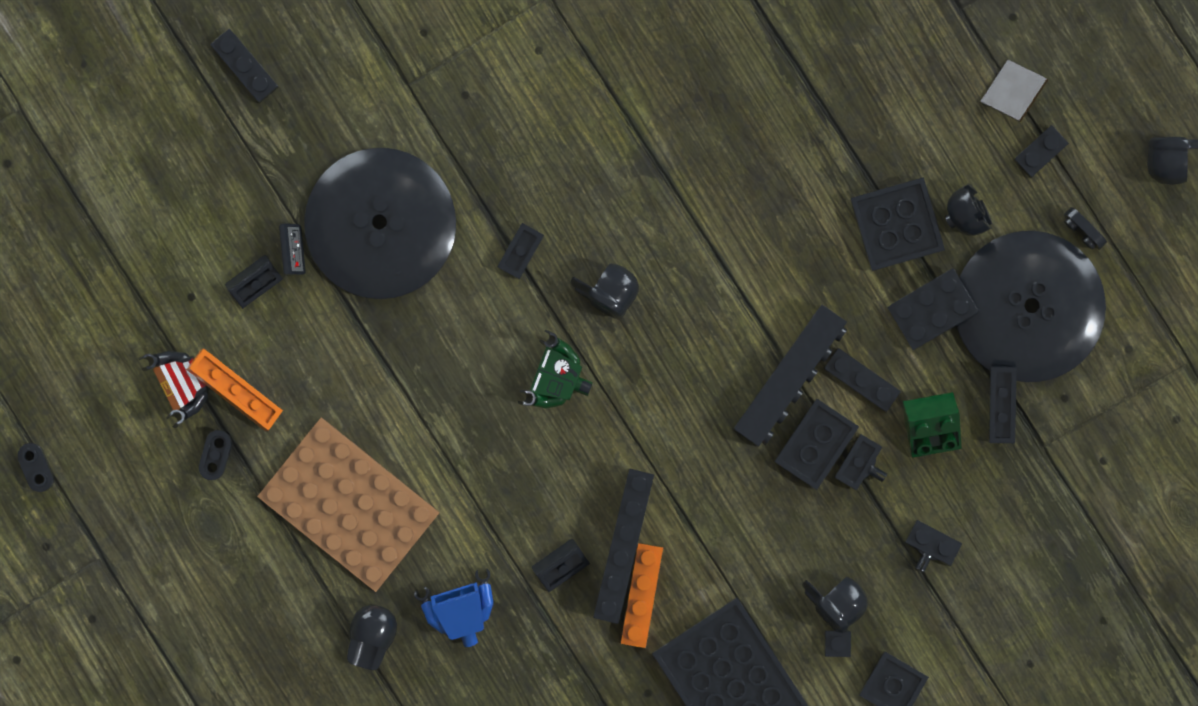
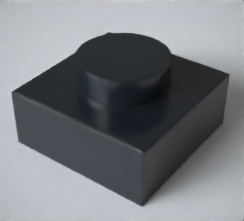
[825,630,851,657]

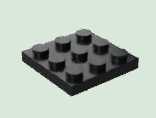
[850,177,945,272]

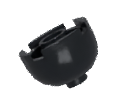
[945,184,992,236]

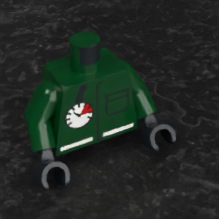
[518,330,593,409]

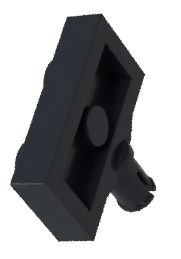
[834,434,888,491]
[905,520,962,573]

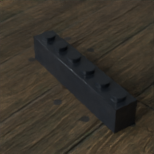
[733,304,847,447]
[593,469,654,624]

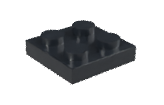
[859,651,929,706]

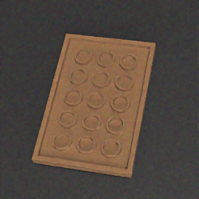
[257,417,440,592]

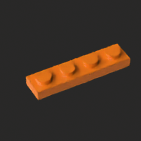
[186,349,283,431]
[621,543,663,648]

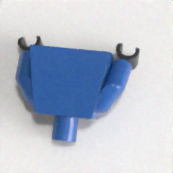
[414,568,493,647]

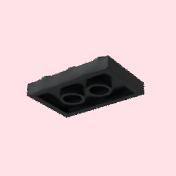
[888,268,979,351]
[774,399,859,490]

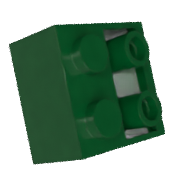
[903,392,962,458]

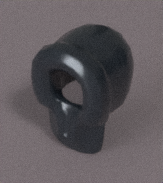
[1147,137,1198,185]
[570,263,639,319]
[802,577,868,633]
[347,604,397,670]

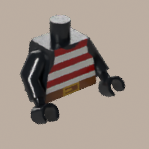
[139,351,210,428]

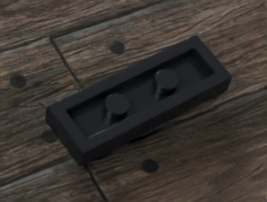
[210,28,279,103]
[824,348,901,412]
[989,366,1017,443]

